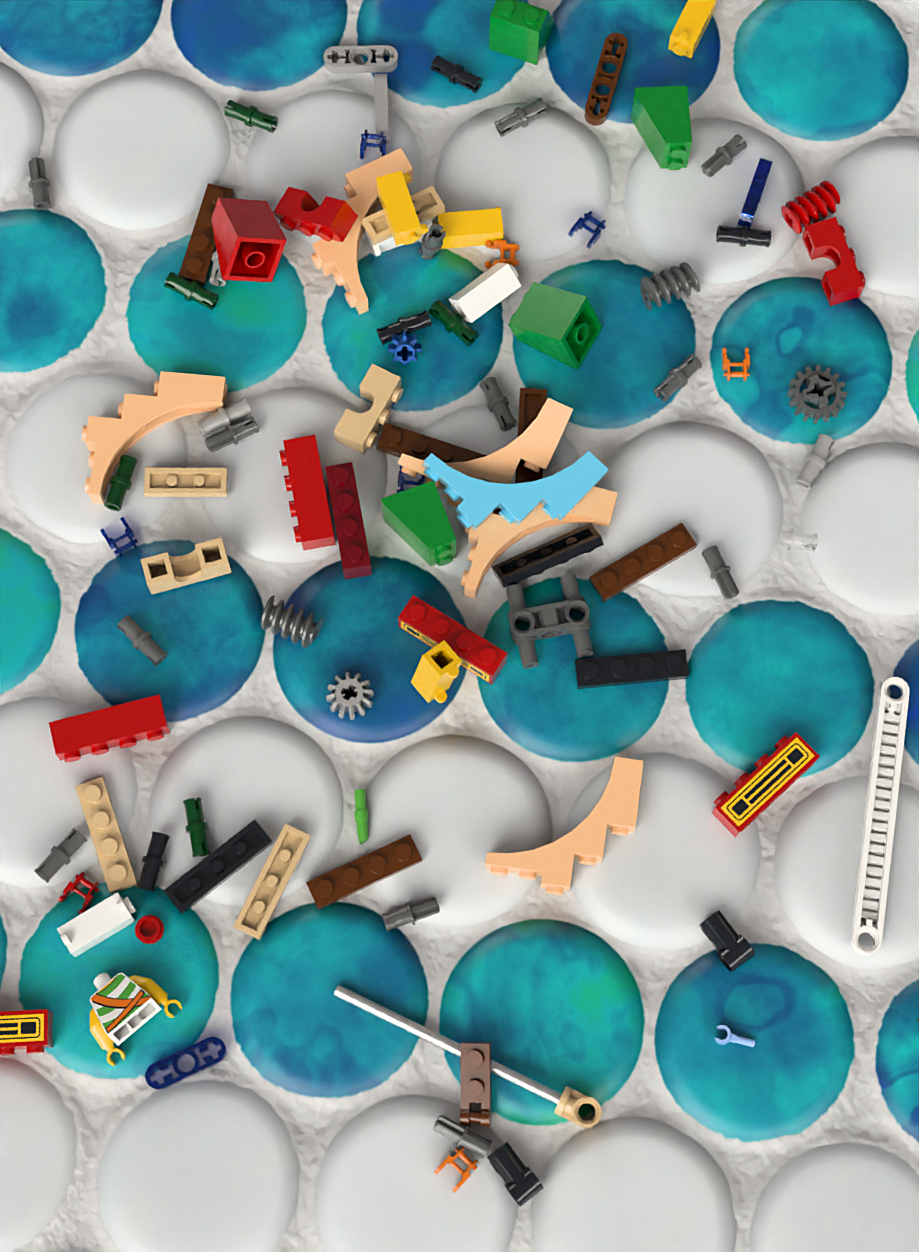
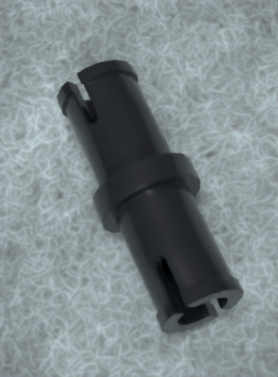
[430,55,483,93]
[716,225,771,247]
[376,310,432,345]
[137,831,170,892]

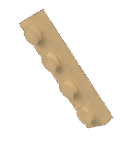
[75,777,138,894]
[233,824,311,940]

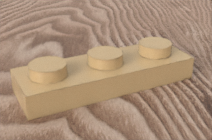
[362,185,445,245]
[144,468,228,497]

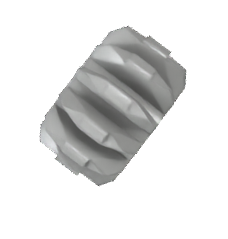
[326,672,374,720]

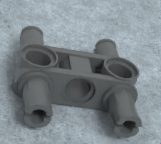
[506,574,593,669]

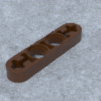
[584,33,628,126]

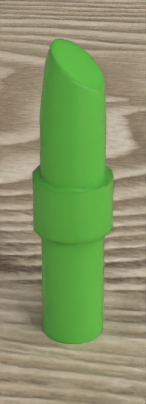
[354,789,369,845]

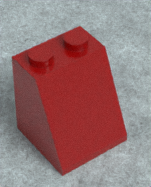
[211,197,287,282]

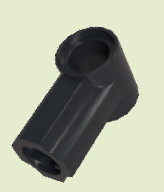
[699,911,755,972]
[487,1142,544,1207]

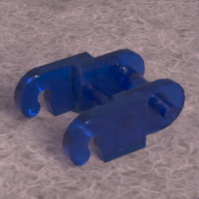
[360,129,387,159]
[568,211,606,249]
[397,465,426,493]
[100,517,138,557]

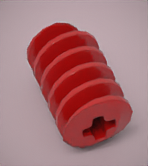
[781,180,840,234]

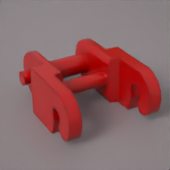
[58,872,100,915]

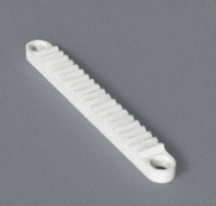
[851,677,910,956]

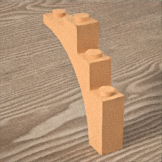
[311,148,413,315]
[82,371,228,504]
[398,398,573,508]
[461,486,618,599]
[485,757,643,895]

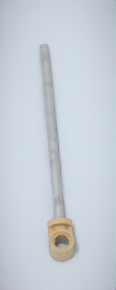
[334,985,602,1128]

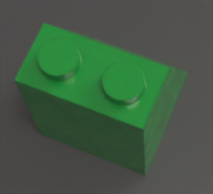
[489,0,554,65]
[631,86,692,170]
[508,282,603,370]
[381,481,456,566]

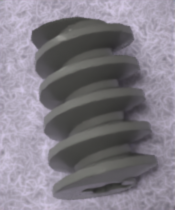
[640,262,700,311]
[261,595,324,648]

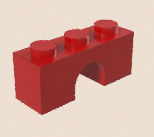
[273,187,358,243]
[802,217,865,306]

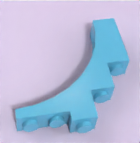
[423,451,609,530]

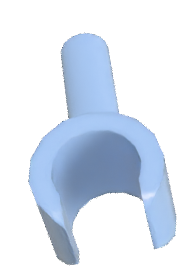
[714,1025,755,1047]

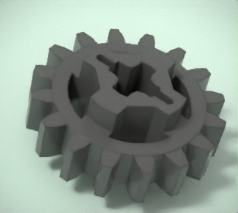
[787,365,847,424]

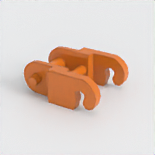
[485,240,520,269]
[722,348,750,381]
[434,1147,478,1192]

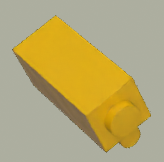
[668,0,717,58]
[376,170,429,245]
[433,206,503,249]
[411,640,462,703]

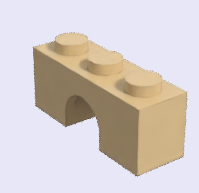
[334,364,403,455]
[140,537,232,595]

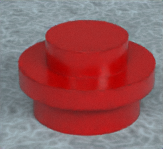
[135,915,164,944]

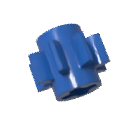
[388,330,422,366]

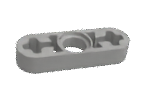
[323,45,398,73]
[374,73,390,144]

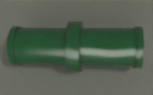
[224,100,278,133]
[164,272,219,310]
[428,300,479,346]
[104,455,138,511]
[183,798,211,857]

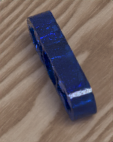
[737,158,773,229]
[145,1037,227,1090]

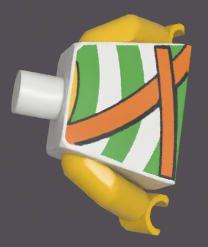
[90,973,182,1066]

